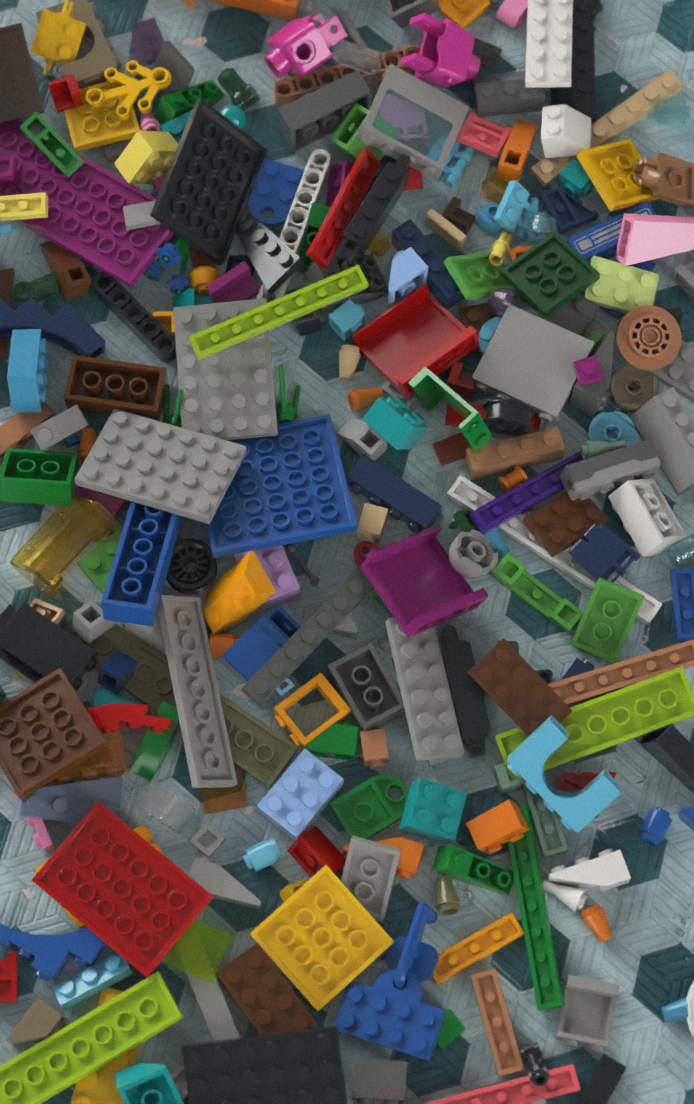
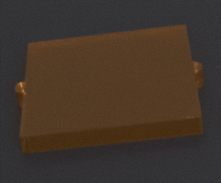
[199,767,248,814]

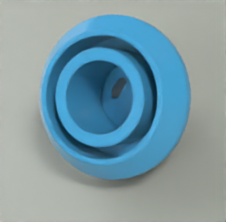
[476,203,503,233]

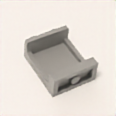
[556,975,620,1053]

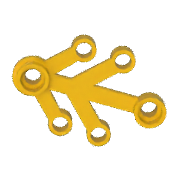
[85,60,172,121]

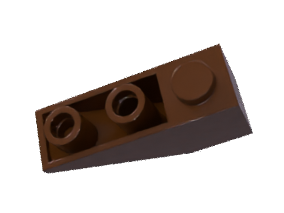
[39,241,91,301]

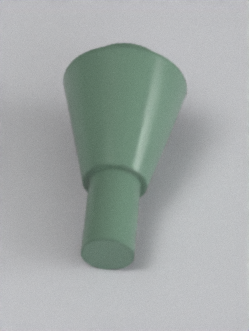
[581,440,626,460]

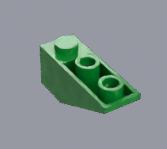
[154,80,225,125]
[297,202,331,272]
[432,845,514,896]

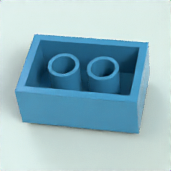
[7,329,49,413]

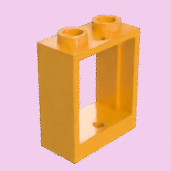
[273,673,351,750]

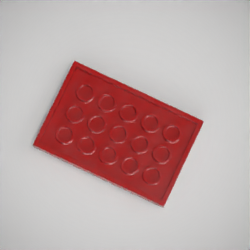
[32,801,214,978]

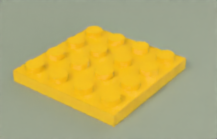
[250,865,394,1011]

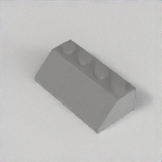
[630,387,694,496]

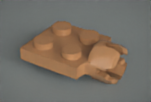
[633,152,694,209]

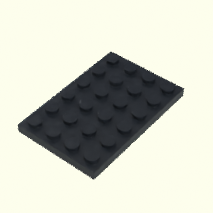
[150,99,268,266]
[181,1026,348,1104]

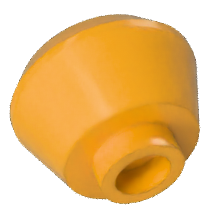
[188,266,220,294]

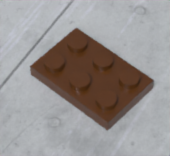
[522,492,608,558]

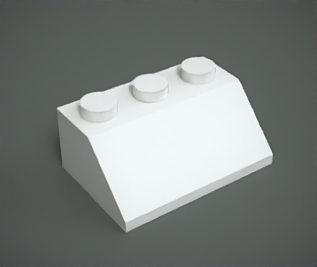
[608,478,688,557]

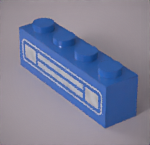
[566,201,656,264]

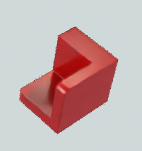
[48,74,83,113]
[447,362,476,399]

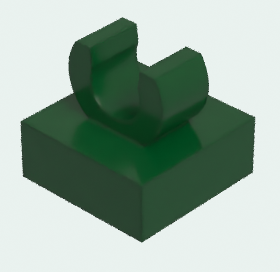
[449,510,480,537]

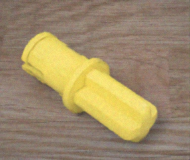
[488,232,512,266]

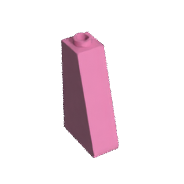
[615,213,694,265]

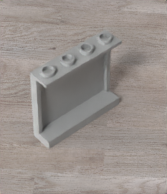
[472,304,595,423]

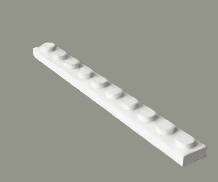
[447,475,662,626]

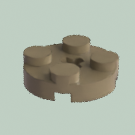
[610,364,658,411]

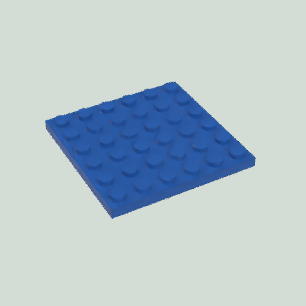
[207,414,357,558]

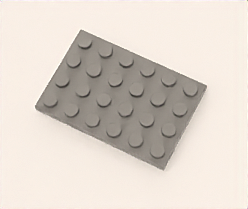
[173,298,278,440]
[75,409,247,524]

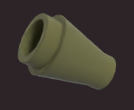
[436,876,461,916]

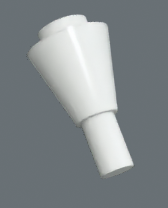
[543,880,589,913]

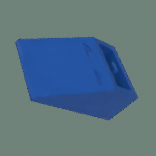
[222,604,301,682]

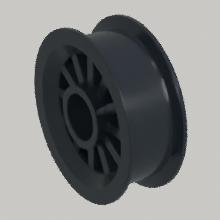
[483,400,535,436]
[166,538,217,595]

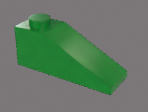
[20,111,85,178]

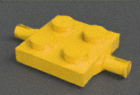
[30,0,87,76]

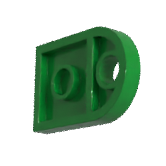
[329,774,409,840]

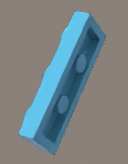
[52,953,133,1011]

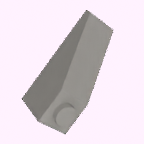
[189,856,262,910]

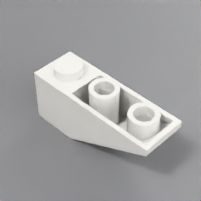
[547,849,631,891]

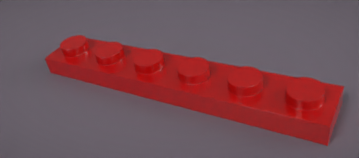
[306,148,382,269]

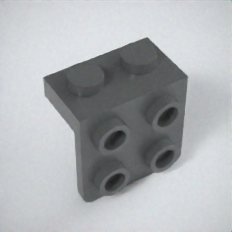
[135,41,195,104]

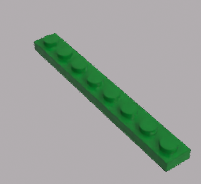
[508,805,565,1011]

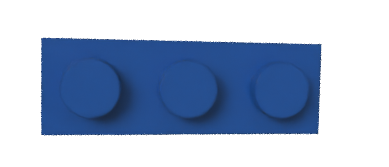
[670,568,694,641]

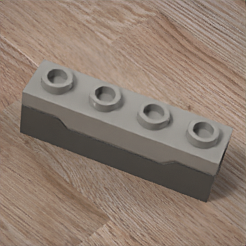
[560,439,661,501]

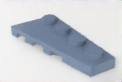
[19,776,123,823]

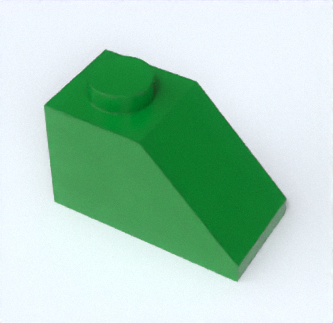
[305,721,359,761]

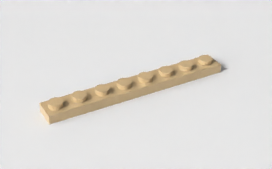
[530,70,683,188]

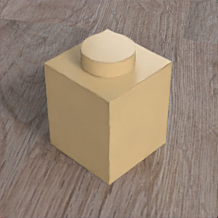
[357,503,388,543]

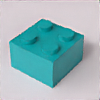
[362,396,428,450]
[399,778,467,844]

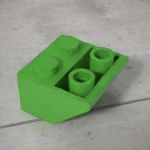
[330,103,399,161]

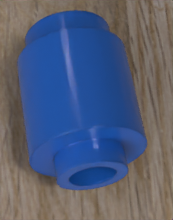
[639,807,672,846]

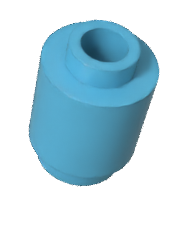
[242,839,282,872]

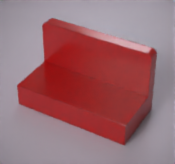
[287,826,346,878]

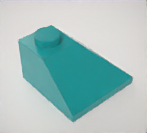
[114,1063,184,1104]

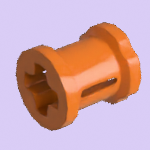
[497,465,528,493]

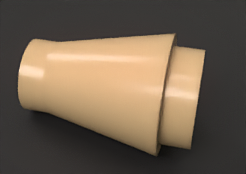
[338,345,361,381]

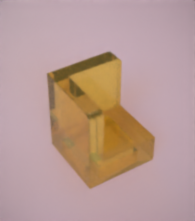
[480,166,509,204]

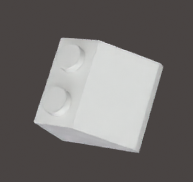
[541,104,592,159]

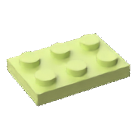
[583,255,659,314]

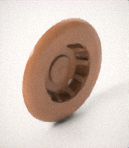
[617,305,682,370]

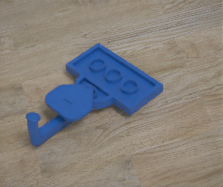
[334,902,446,1062]

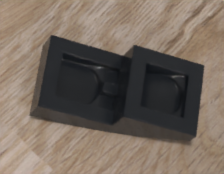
[577,1054,626,1104]

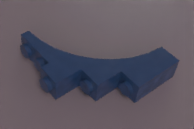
[0,297,106,358]

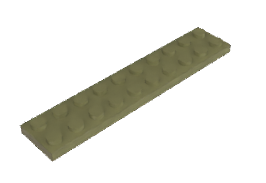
[79,624,299,789]

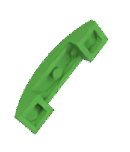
[492,553,584,632]

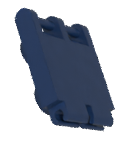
[568,524,640,583]

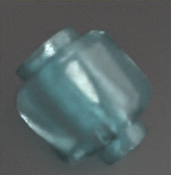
[527,212,557,245]

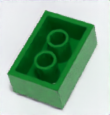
[0,448,79,506]

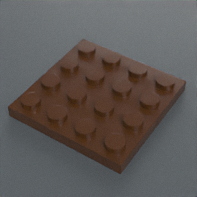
[0,667,108,800]

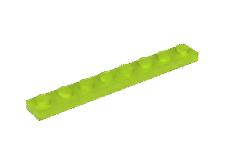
[188,264,369,360]

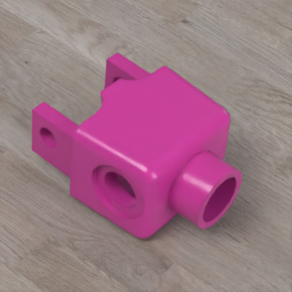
[264,12,347,79]
[401,13,480,88]

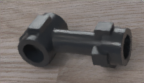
[518,1042,549,1086]

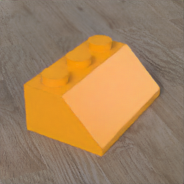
[203,550,276,634]

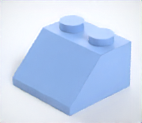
[388,247,428,309]

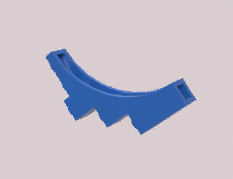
[0,924,106,982]

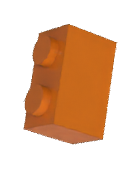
[466,800,529,854]

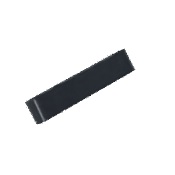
[93,272,177,362]

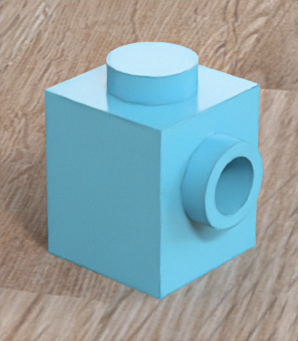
[329,299,365,341]

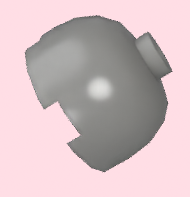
[449,530,498,579]

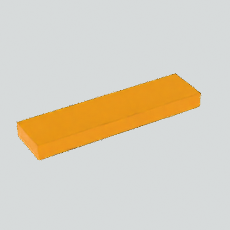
[432,912,524,985]

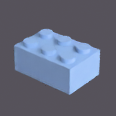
[257,749,344,841]

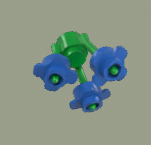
[143,236,190,295]

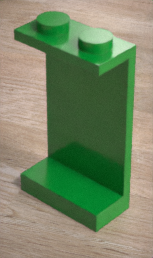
[408,367,493,452]

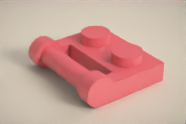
[456,111,512,158]

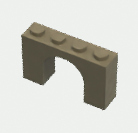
[36,0,121,89]

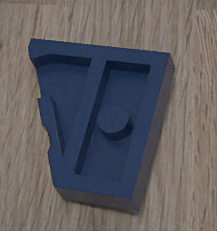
[538,185,599,234]

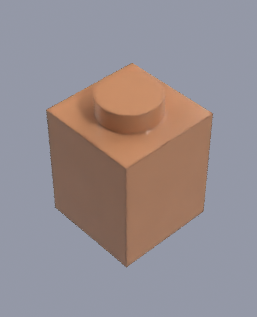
[360,728,389,769]

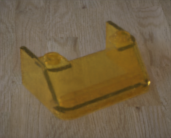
[10,495,123,600]

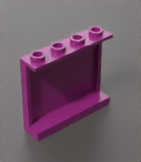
[360,526,489,638]

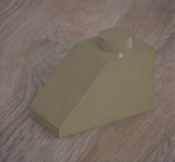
[6,997,65,1046]

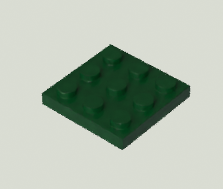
[500,231,600,318]

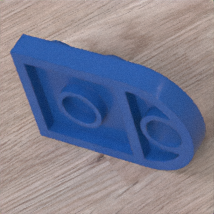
[248,158,305,228]

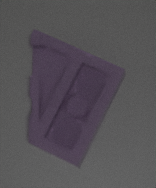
[128,17,164,70]

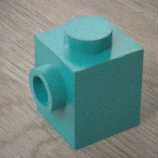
[558,158,594,199]

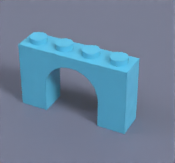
[507,715,622,833]

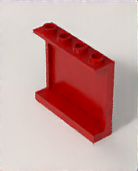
[352,283,480,398]

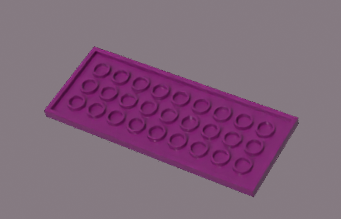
[0,120,174,288]

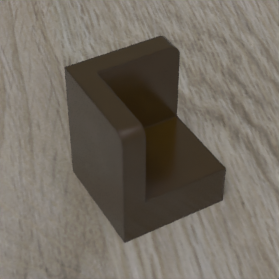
[442,196,476,235]

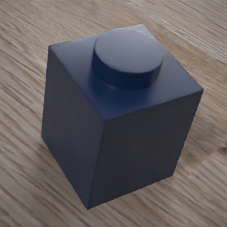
[97,649,137,695]

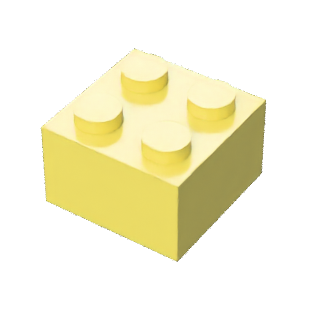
[114,131,178,184]

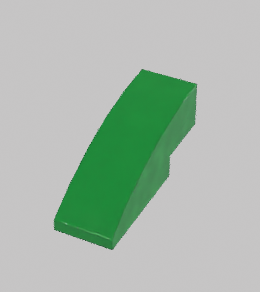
[130,700,180,782]

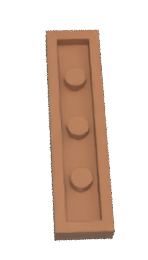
[470,968,524,1077]

